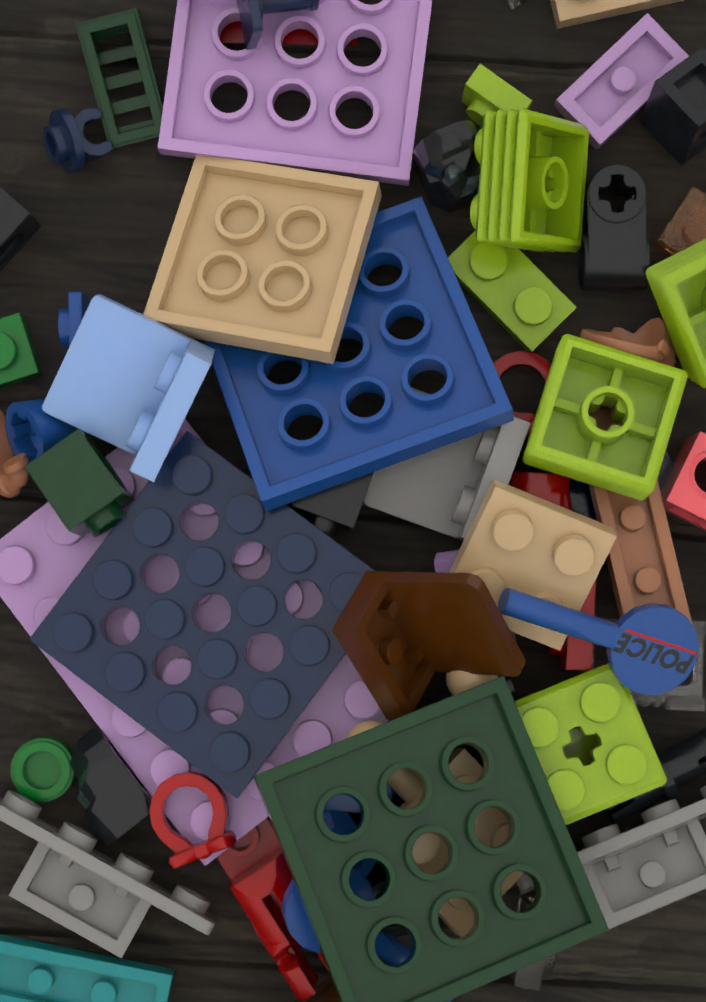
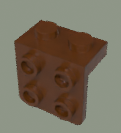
[332,571,526,720]

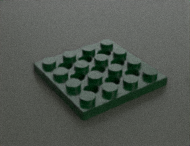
[253,676,609,1002]

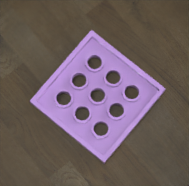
[158,0,432,186]

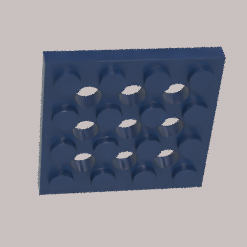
[29,431,375,798]

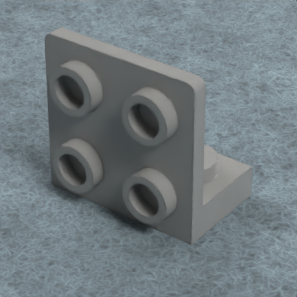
[363,387,530,541]

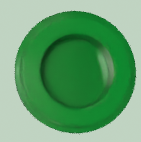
[10,736,76,802]

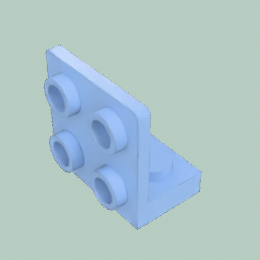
[42,294,215,482]

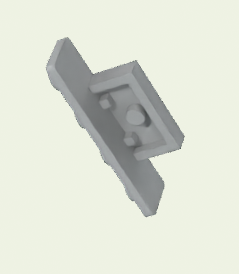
[516,786,706,930]
[0,790,217,958]

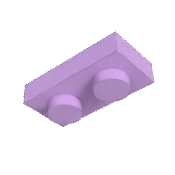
[554,13,689,151]

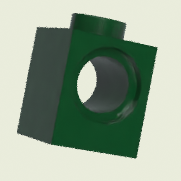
[25,429,135,537]

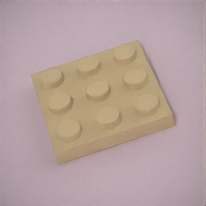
[143,156,382,364]

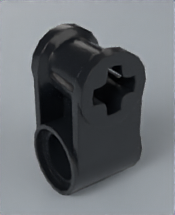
[578,164,650,291]

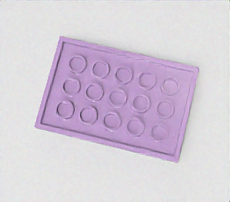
[0,418,389,866]

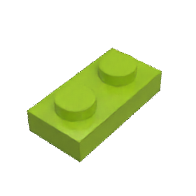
[448,230,577,352]

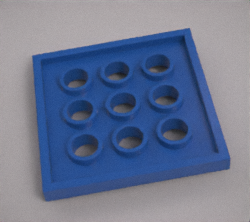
[205,196,514,512]

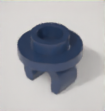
[43,108,113,173]

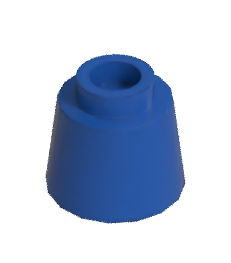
[5,398,89,463]

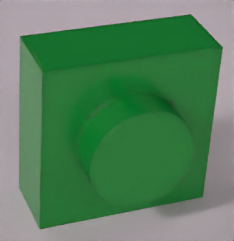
[0,313,43,389]

